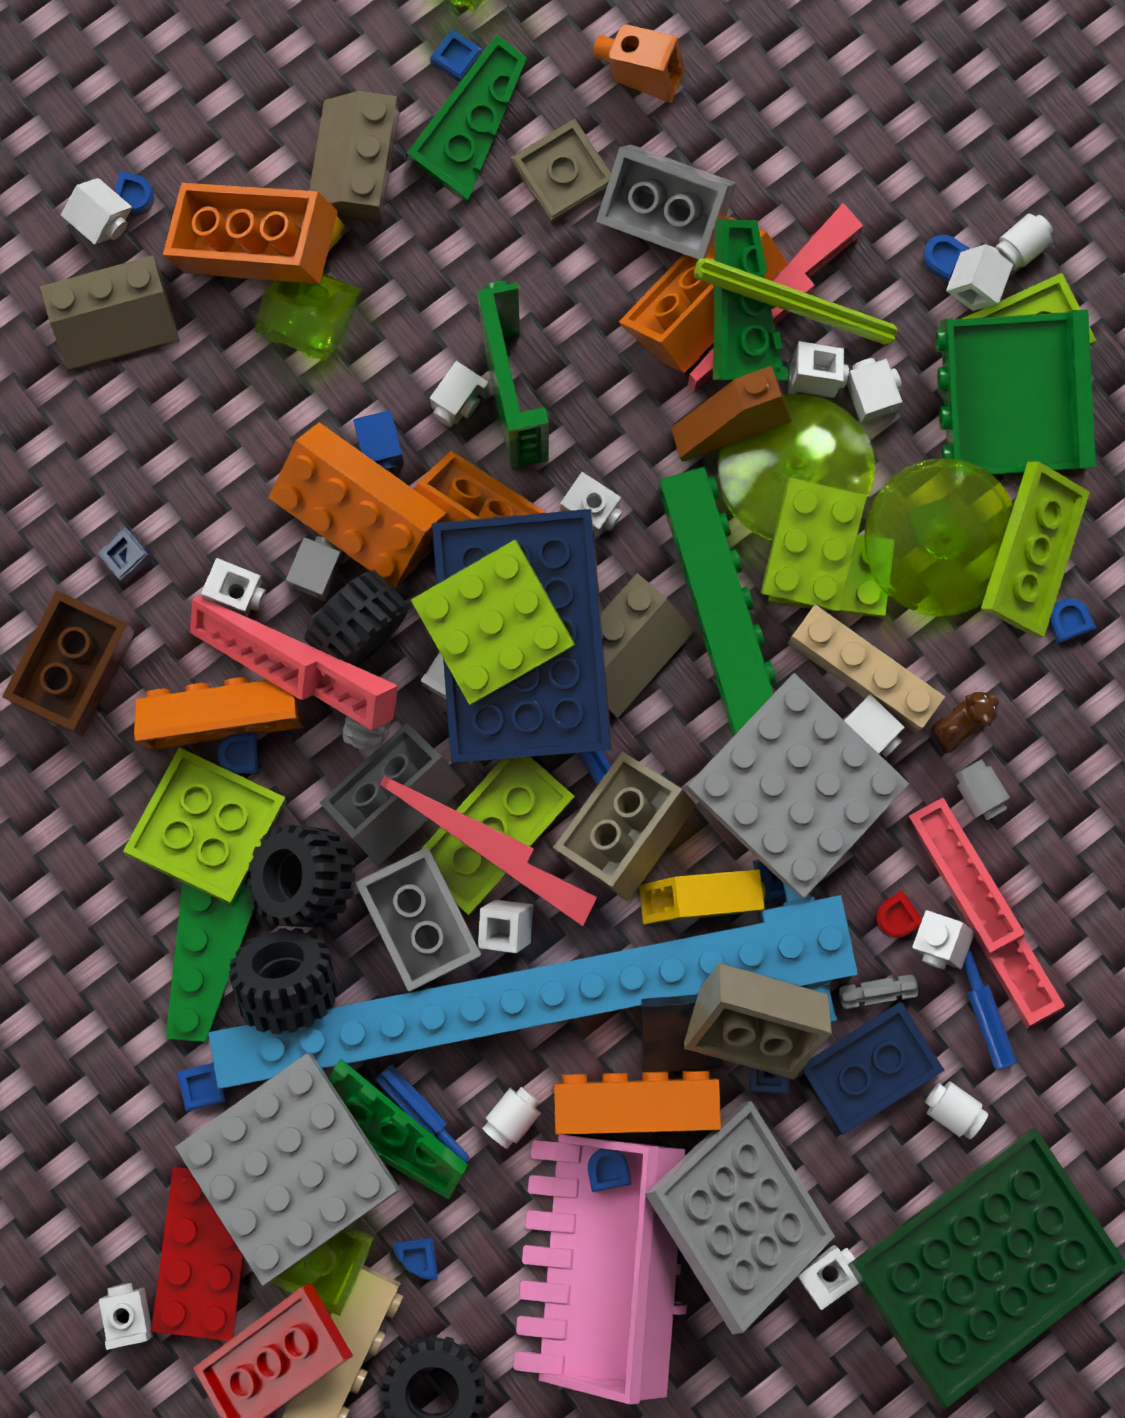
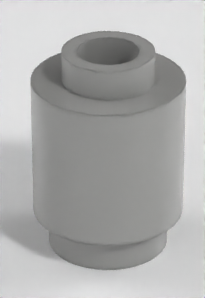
[955,759,1010,820]

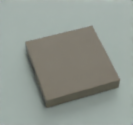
[510,119,611,224]

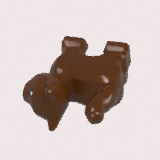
[932,692,999,753]

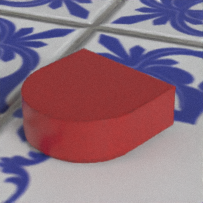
[875,890,922,938]

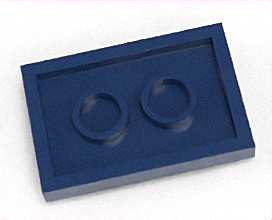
[801,1002,945,1135]

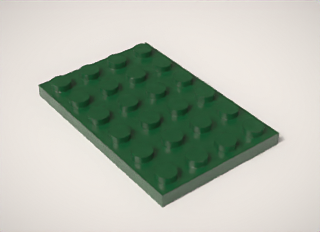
[848,1128,1125,1408]

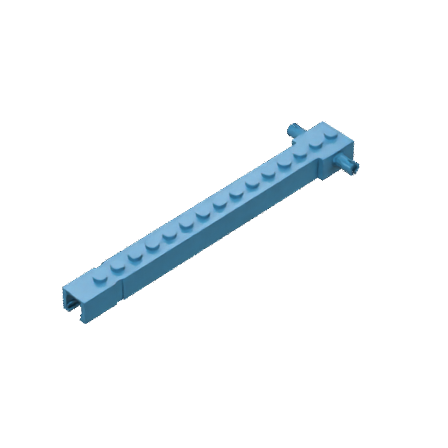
[208,883,858,1089]

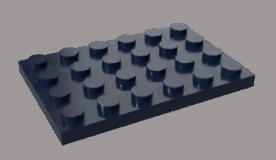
[432,509,612,763]

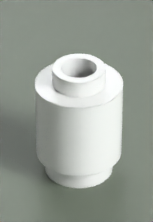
[995,214,1053,270]
[925,1081,988,1139]
[482,1087,541,1149]

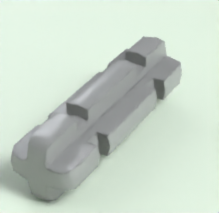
[839,974,918,1010]

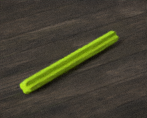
[694,258,897,345]

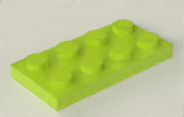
[981,462,1090,637]
[421,757,575,916]

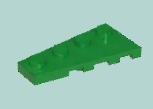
[406,34,527,203]
[713,219,789,380]
[166,883,256,1042]

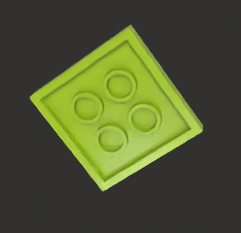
[411,540,576,705]
[123,747,286,906]

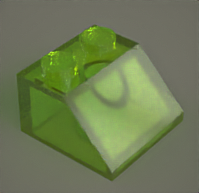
[254,273,362,361]
[271,1224,375,1316]

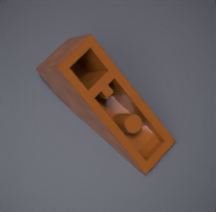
[671,366,792,462]

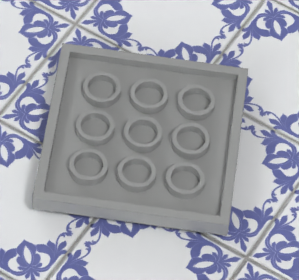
[685,673,909,899]
[175,1053,400,1286]
[645,1101,835,1335]

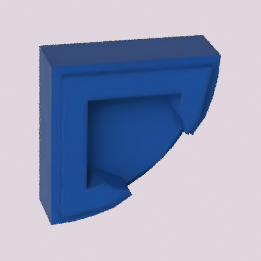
[392,1237,438,1280]

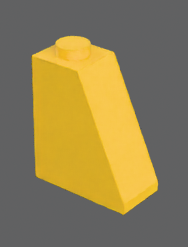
[639,869,765,925]

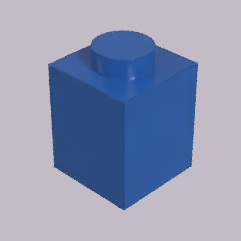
[353,410,404,473]

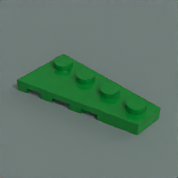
[329,1059,468,1200]

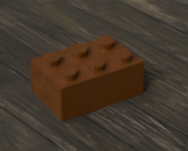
[2,590,135,737]

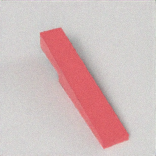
[688,203,863,391]
[190,596,398,730]
[380,776,597,926]
[908,797,1065,1030]

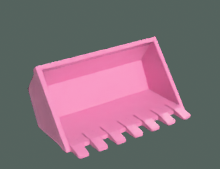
[513,1134,687,1404]

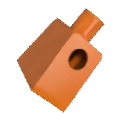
[593,24,685,103]

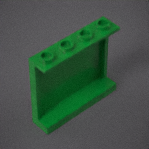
[477,281,549,469]
[935,309,1096,477]

